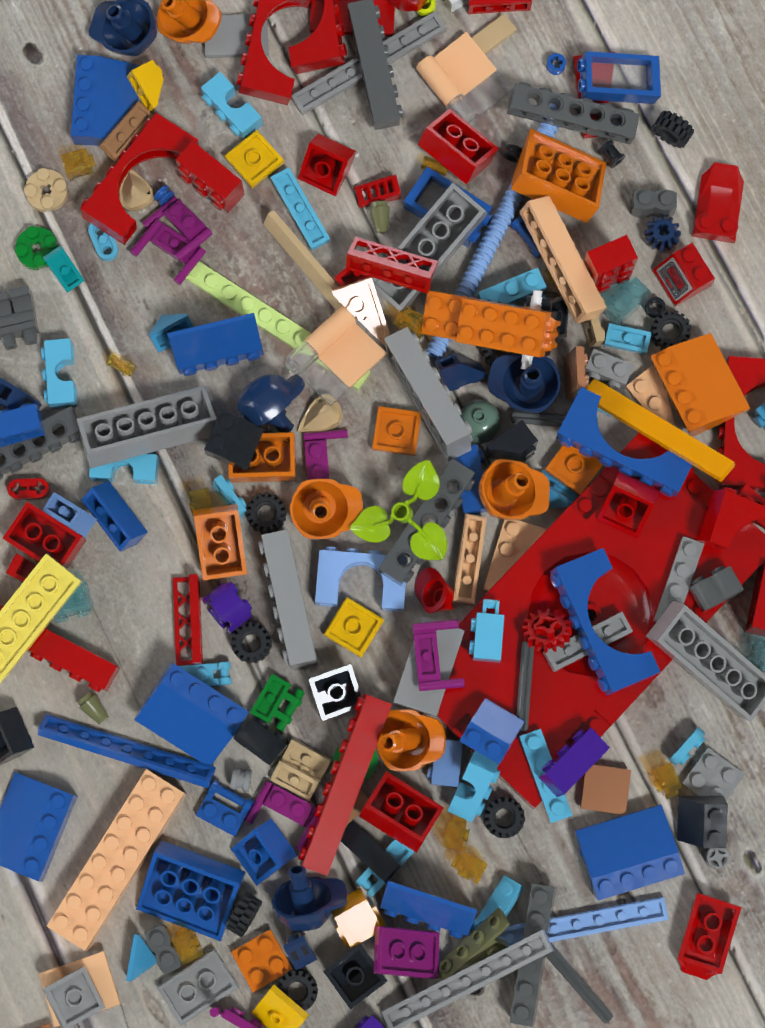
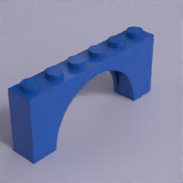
[556,387,692,497]
[550,548,660,696]

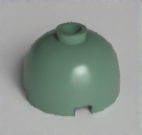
[460,399,501,444]

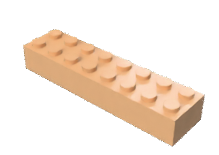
[47,769,187,951]

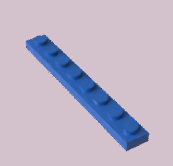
[37,714,216,788]

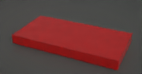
[310,0,395,37]

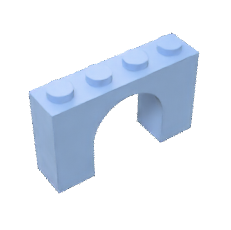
[315,547,408,612]

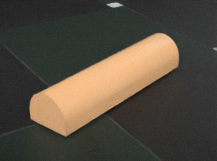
[453,514,487,605]

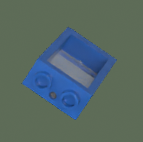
[577,51,661,104]
[404,167,493,248]

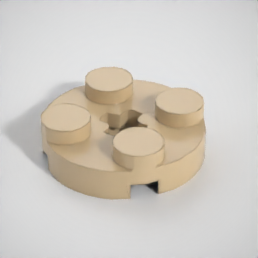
[24,168,68,212]

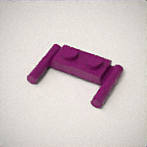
[142,196,213,261]
[130,219,206,285]
[304,429,352,486]
[412,619,465,691]
[244,781,317,850]
[210,1005,264,1028]

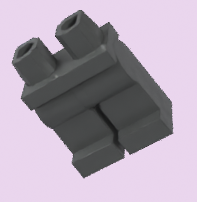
[0,285,40,350]

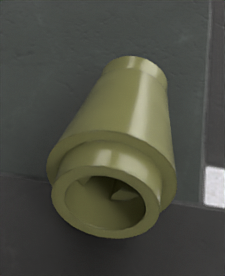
[369,201,390,233]
[77,691,109,725]

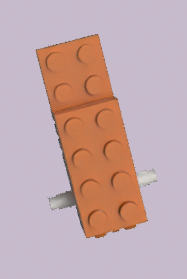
[421,290,561,369]

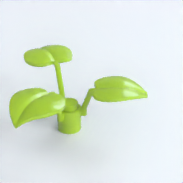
[350,460,448,561]

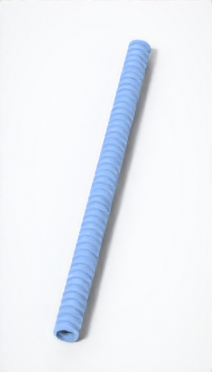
[425,93,560,359]

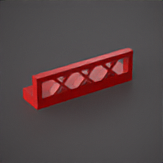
[345,237,438,294]
[173,574,203,666]

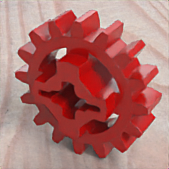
[522,609,572,653]

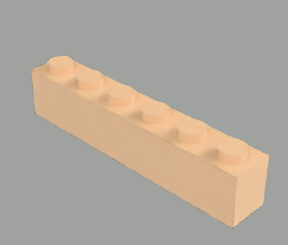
[520,196,607,324]

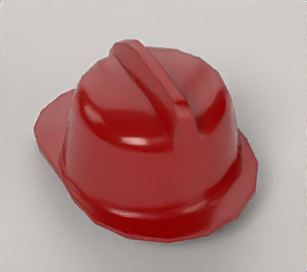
[415,567,454,614]

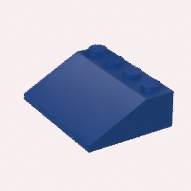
[71,55,141,147]
[167,313,264,376]
[134,663,249,765]
[0,772,78,882]
[575,804,685,901]
[136,840,246,942]
[380,881,477,939]

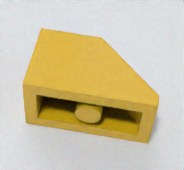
[126,60,164,112]

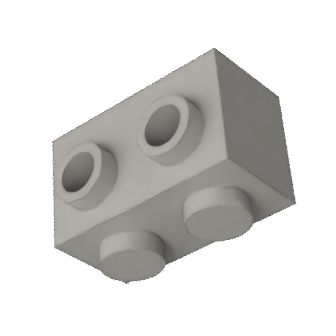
[585,349,634,391]

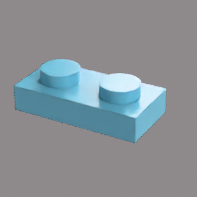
[604,323,651,355]
[212,475,247,519]

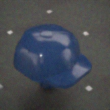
[89,0,157,57]
[487,354,561,414]
[237,374,305,433]
[272,866,348,932]

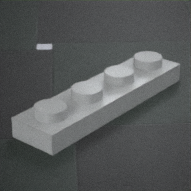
[653,536,704,622]
[543,612,633,673]

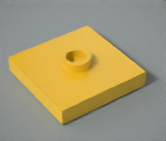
[224,130,285,189]
[323,597,385,658]
[251,985,309,1028]

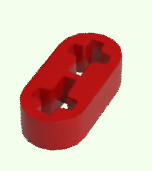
[7,478,50,500]

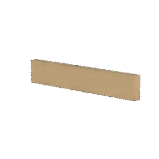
[263,210,347,310]

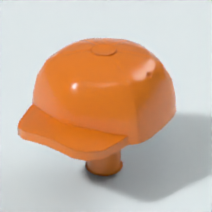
[157,0,222,45]
[478,459,550,520]
[289,479,363,539]
[376,709,446,771]

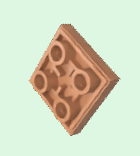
[564,346,589,400]
[580,765,631,815]

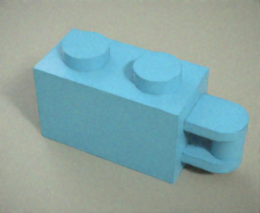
[469,599,504,663]

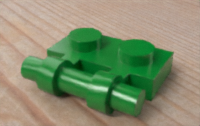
[250,674,305,731]

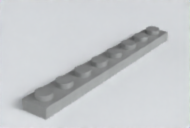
[291,11,446,115]
[381,930,554,1028]

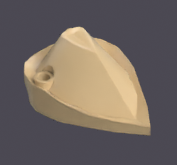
[119,170,154,212]
[297,394,343,433]

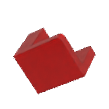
[6,553,36,583]

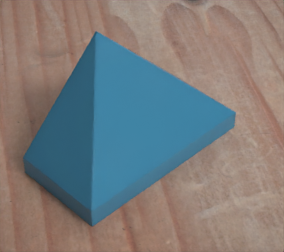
[149,313,194,353]
[542,469,579,509]
[126,934,157,981]

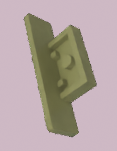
[438,908,510,981]

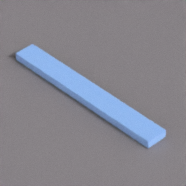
[498,897,669,947]

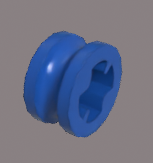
[546,53,566,75]
[154,185,175,206]

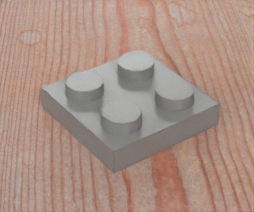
[681,747,745,800]
[42,966,105,1028]

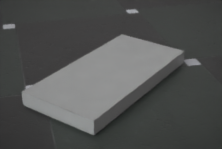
[393,617,465,717]

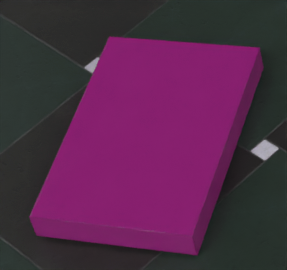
[373,926,440,979]

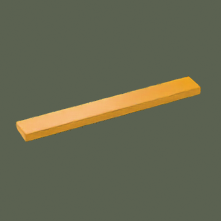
[586,379,735,482]

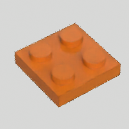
[372,406,421,456]
[545,446,603,496]
[231,929,293,993]

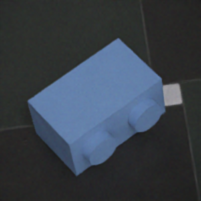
[42,492,97,537]
[427,740,463,788]

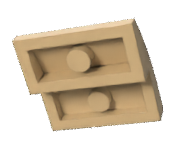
[270,738,332,801]

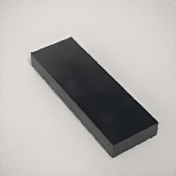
[341,821,401,883]

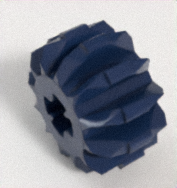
[644,214,681,252]

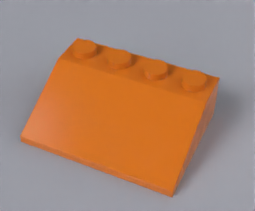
[511,129,607,223]
[650,333,750,437]

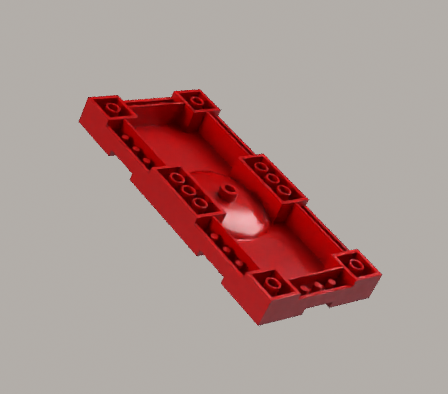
[436,433,765,809]

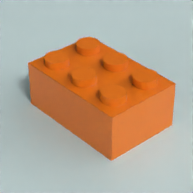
[228,432,296,483]
[193,504,247,580]

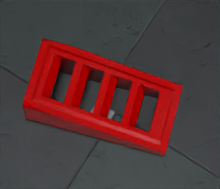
[355,175,401,208]

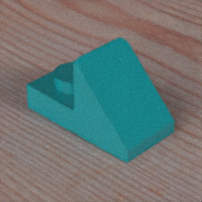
[43,245,85,293]

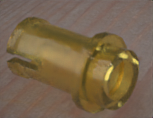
[421,156,448,176]
[106,353,136,377]

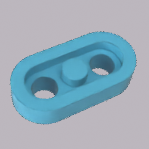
[88,224,119,262]
[669,726,705,766]

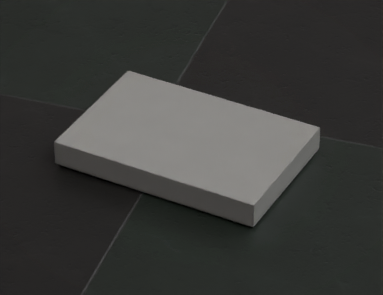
[205,14,269,58]
[156,948,239,1026]

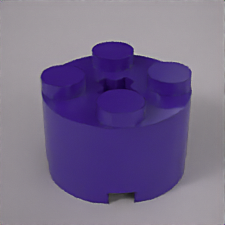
[202,582,252,634]

